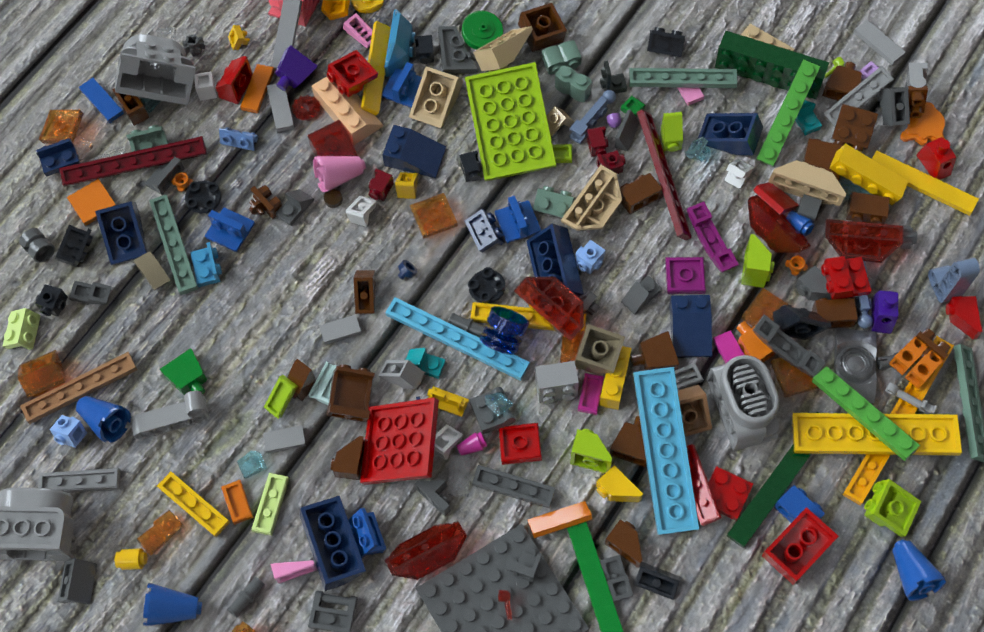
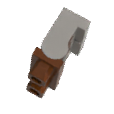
[905,63,928,118]

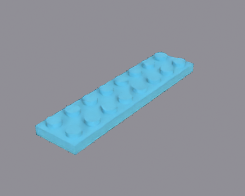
[633,367,699,535]

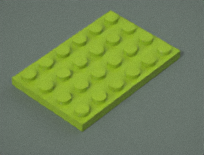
[465,62,557,182]

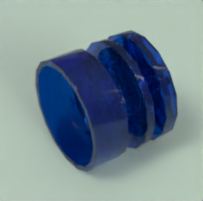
[480,306,529,355]

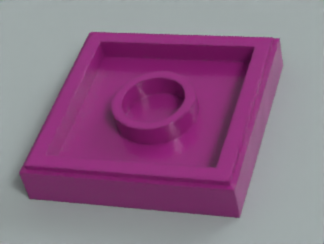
[665,257,706,294]

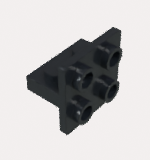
[647,27,686,57]

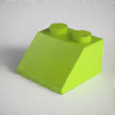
[741,234,774,288]
[570,429,612,473]

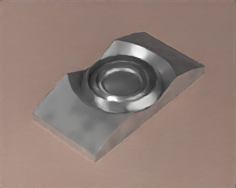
[834,328,877,405]

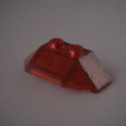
[748,195,811,253]
[825,219,903,263]
[514,277,584,341]
[384,521,467,580]

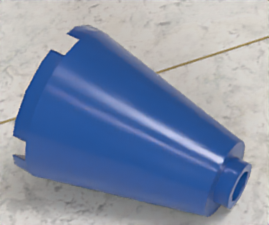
[76,396,131,443]
[892,539,946,601]
[143,583,202,626]

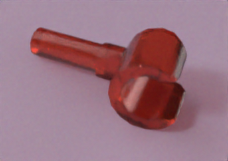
[498,590,512,620]

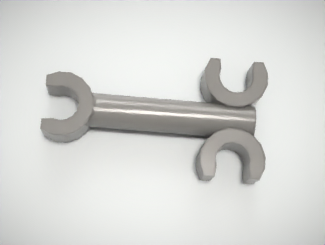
[885,382,938,414]

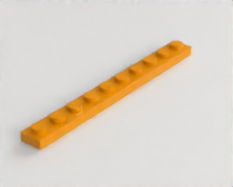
[842,336,954,506]

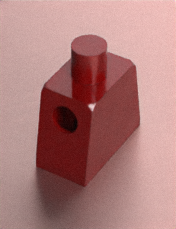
[916,137,956,180]

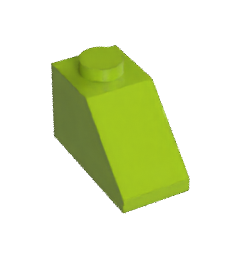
[660,112,683,152]

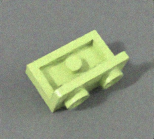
[3,308,41,350]

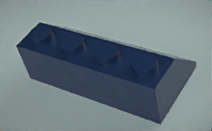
[526,223,584,307]
[300,495,366,591]

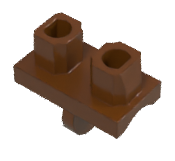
[249,185,282,219]

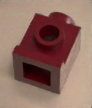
[587,126,609,157]
[596,150,626,174]
[368,169,394,201]

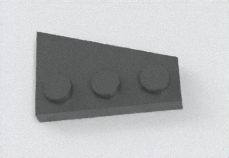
[438,26,478,74]

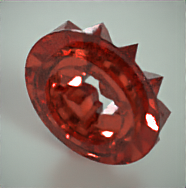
[292,94,320,120]

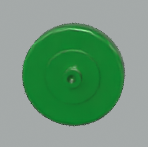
[461,11,504,50]

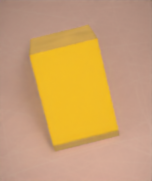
[395,172,418,199]

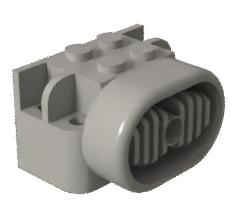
[115,34,196,105]
[707,355,780,451]
[0,488,76,561]

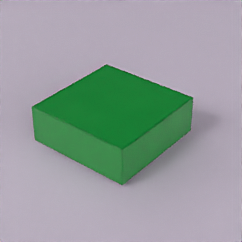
[620,96,646,118]

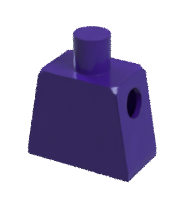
[275,45,317,91]
[871,290,898,334]

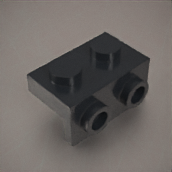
[55,225,93,267]

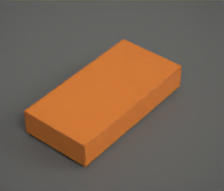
[221,480,254,525]

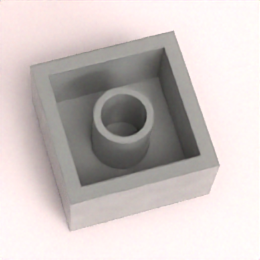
[535,361,579,404]

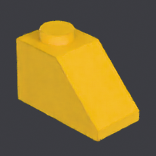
[596,465,643,502]

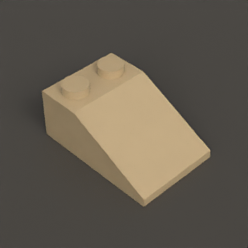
[473,26,533,72]
[409,66,464,129]

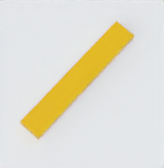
[361,21,391,116]
[872,150,979,216]
[471,302,587,334]

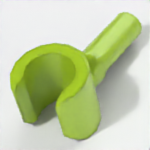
[824,57,844,78]

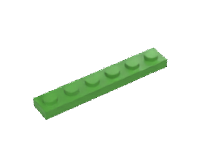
[756,59,820,167]
[812,366,920,461]

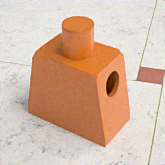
[736,321,776,363]

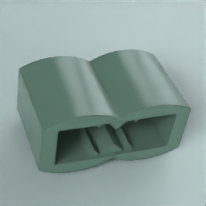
[541,40,582,74]
[555,66,592,102]

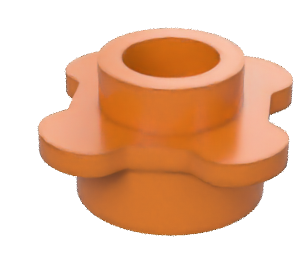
[171,172,193,192]
[785,255,808,276]

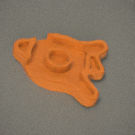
[900,102,946,146]

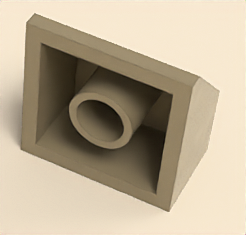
[574,324,625,373]

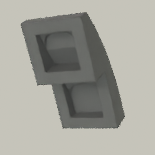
[69,281,112,305]
[600,555,633,601]

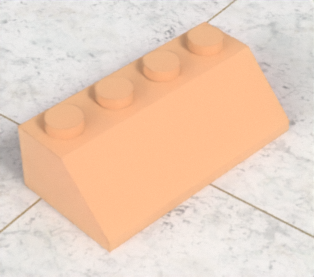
[312,77,383,145]

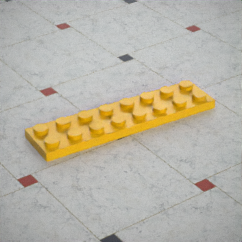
[792,413,962,456]

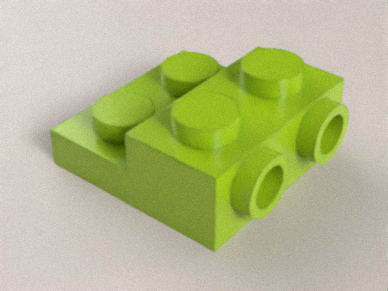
[864,479,921,537]

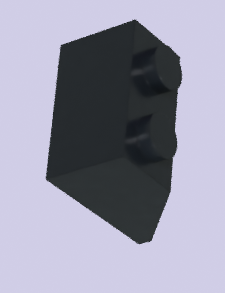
[773,305,831,340]

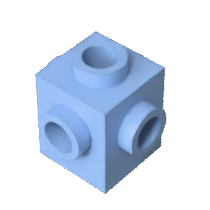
[575,240,606,274]
[50,415,87,448]

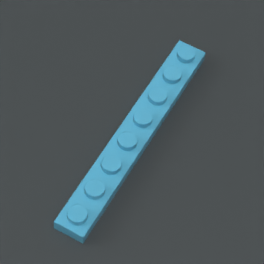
[385,297,530,381]

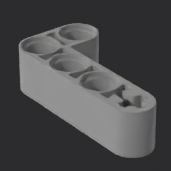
[130,391,210,439]

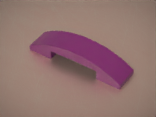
[687,201,739,273]

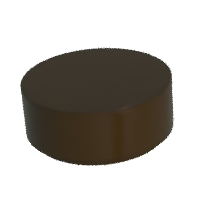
[324,189,343,208]

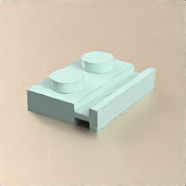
[308,361,336,405]

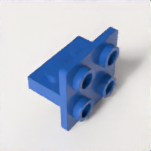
[382,62,422,108]
[495,195,541,243]
[205,208,255,252]
[348,508,386,558]

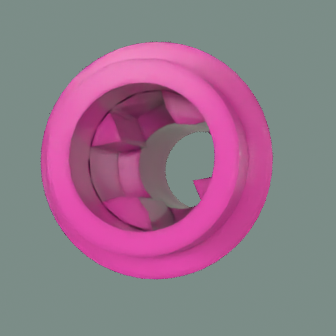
[456,432,487,456]

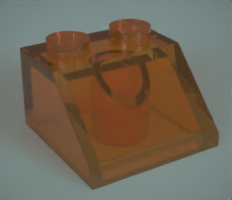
[18,350,66,398]

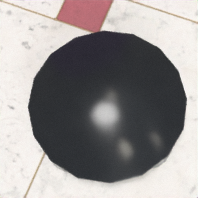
[185,181,221,214]
[468,267,506,304]

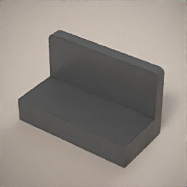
[145,157,184,195]
[57,558,97,605]

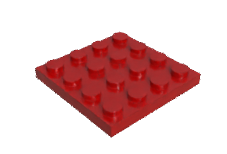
[360,397,439,485]

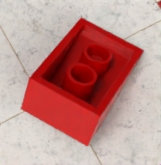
[762,507,839,585]

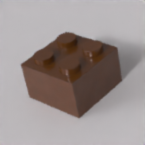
[518,3,567,52]

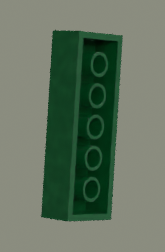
[714,31,830,99]

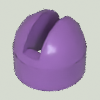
[606,113,621,128]

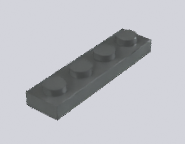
[472,465,555,509]

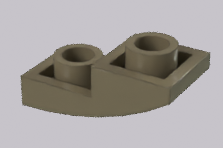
[134,251,171,291]

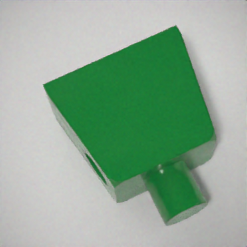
[160,348,207,395]

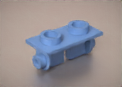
[219,127,258,151]

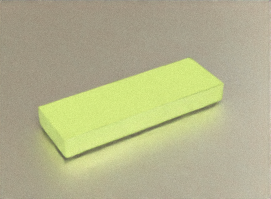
[251,473,289,536]

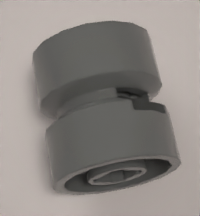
[19,228,55,263]

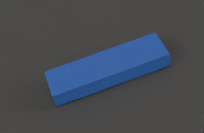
[79,78,124,123]

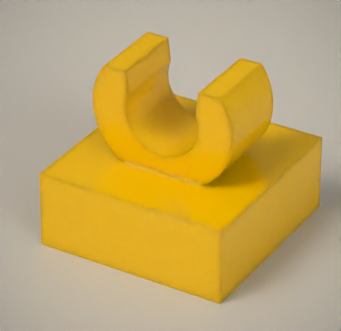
[228,25,250,50]

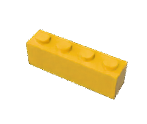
[829,143,908,205]

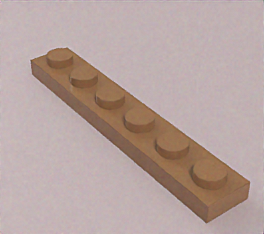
[20,352,138,424]

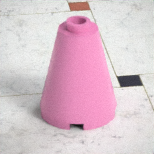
[313,156,366,193]

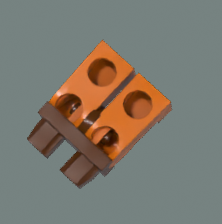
[889,329,951,389]

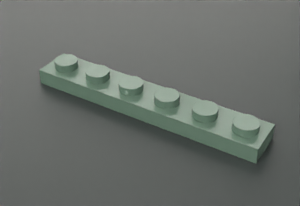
[629,68,737,88]
[149,194,198,296]
[954,344,984,462]

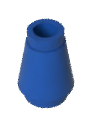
[786,210,815,236]

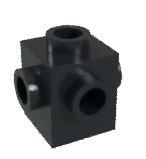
[35,284,68,317]

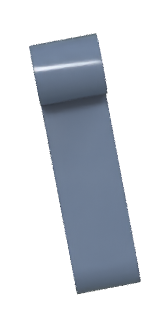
[928,257,980,303]

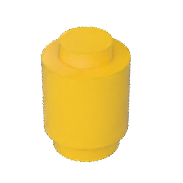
[115,548,148,570]

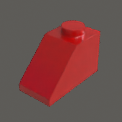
[946,296,982,339]

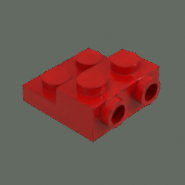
[327,50,378,98]
[821,256,872,300]

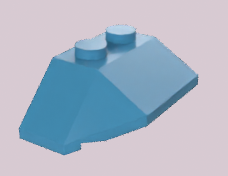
[384,9,416,77]

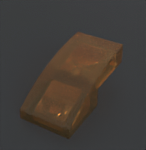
[137,510,182,556]

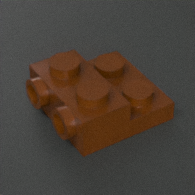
[831,104,878,151]

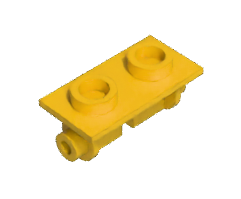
[427,386,469,417]

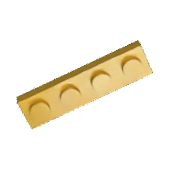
[157,471,230,537]

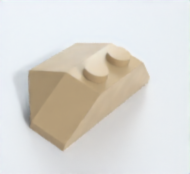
[768,160,846,206]
[561,165,622,231]

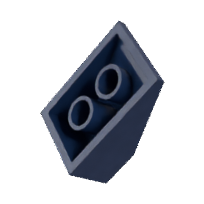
[697,113,763,155]
[382,125,447,178]
[95,201,147,265]
[669,295,712,358]

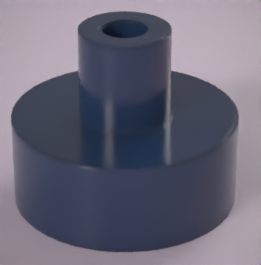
[398,260,417,280]

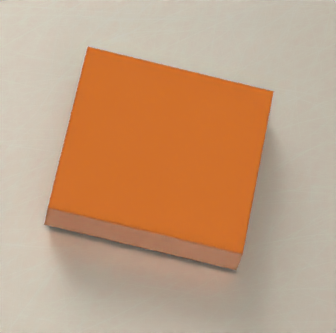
[67,179,116,226]

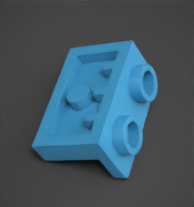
[190,242,222,287]

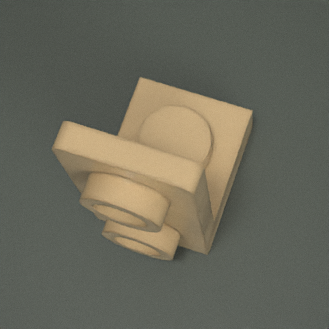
[546,106,574,137]

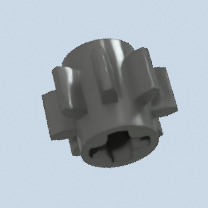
[182,34,205,56]
[894,225,917,249]

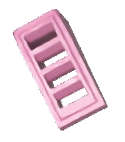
[343,13,373,49]
[270,560,317,584]

